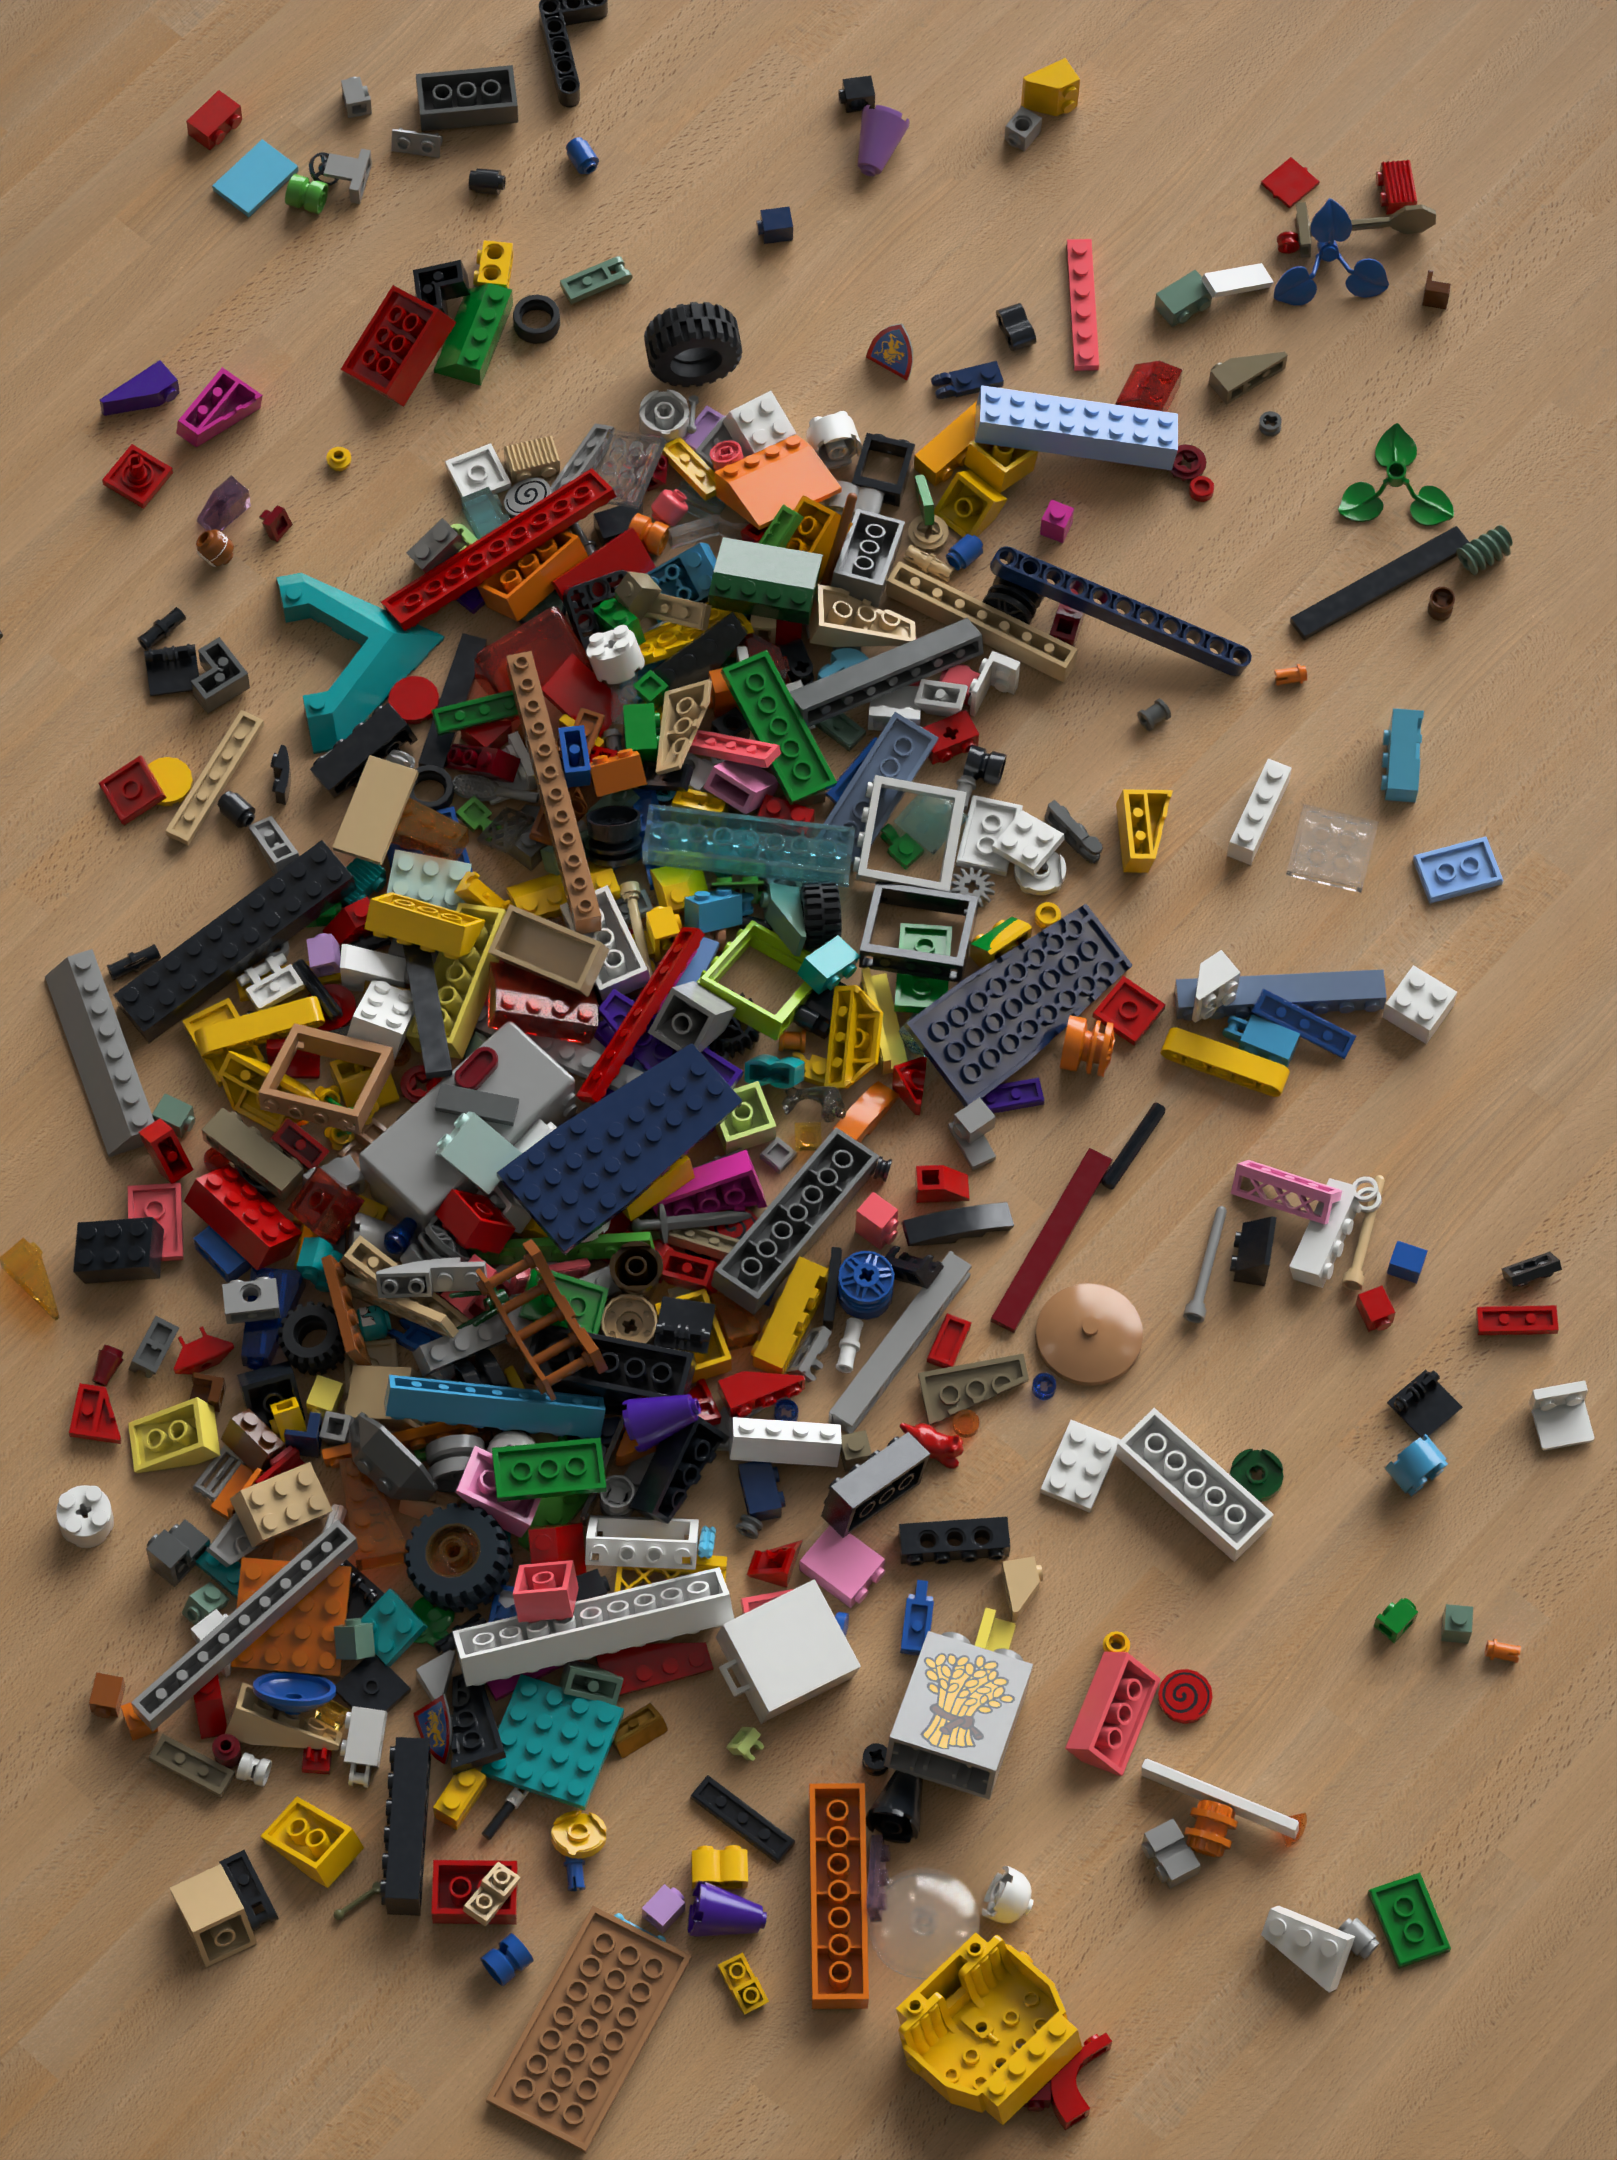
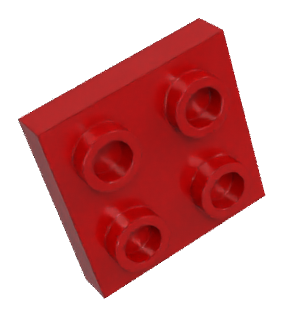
[102,444,173,509]

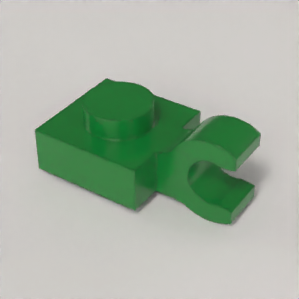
[880,823,924,870]

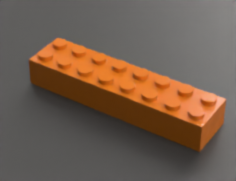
[809,1783,869,2009]

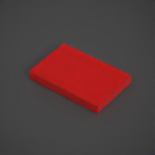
[541,653,627,737]

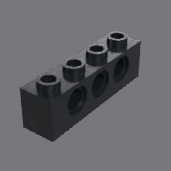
[898,1516,1010,1566]

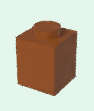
[89,1672,126,1718]

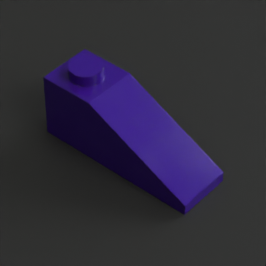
[99,360,180,416]

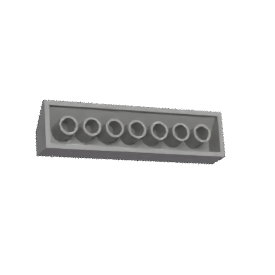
[45,949,155,1157]

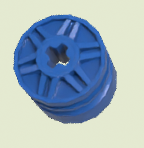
[837,1251,894,1320]

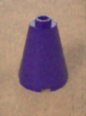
[622,1394,701,1453]
[688,1880,767,1937]

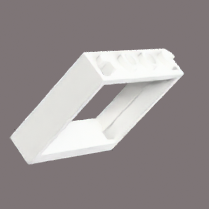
[853,775,967,892]
[585,1515,699,1569]

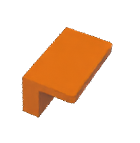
[211,1464,263,1520]

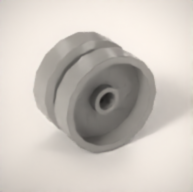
[425,1434,485,1492]

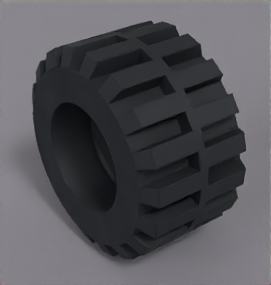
[800,881,842,948]
[278,1301,347,1376]

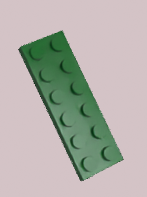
[720,650,837,805]

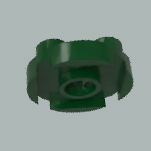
[1230,1448,1284,1502]

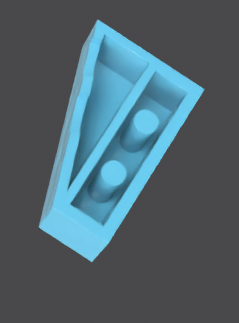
[1381,708,1424,802]

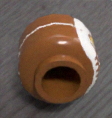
[196,529,234,567]

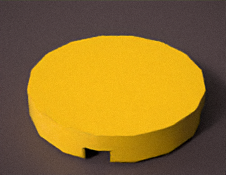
[148,757,193,806]
[551,1810,606,1859]

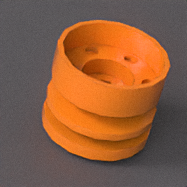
[1060,1015,1115,1077]

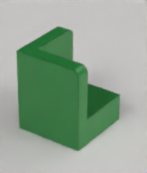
[632,670,669,712]

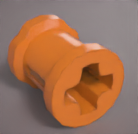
[778,1029,806,1053]

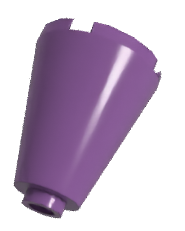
[858,105,910,176]

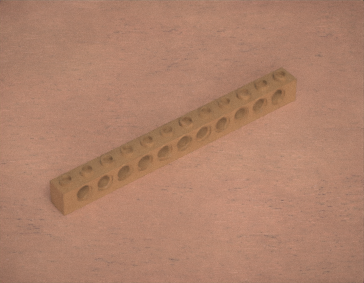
[506,651,601,935]

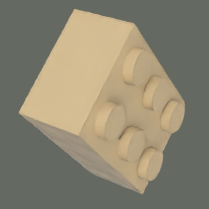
[230,1462,333,1548]

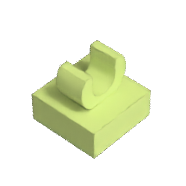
[726,1727,764,1761]

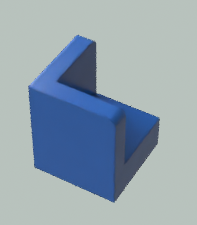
[1387,1241,1428,1284]

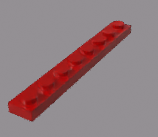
[576,927,705,1103]

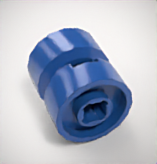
[480,1933,534,1986]

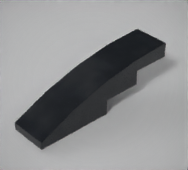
[901,1202,1014,1246]

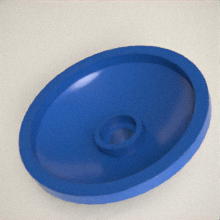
[253,1672,336,1715]

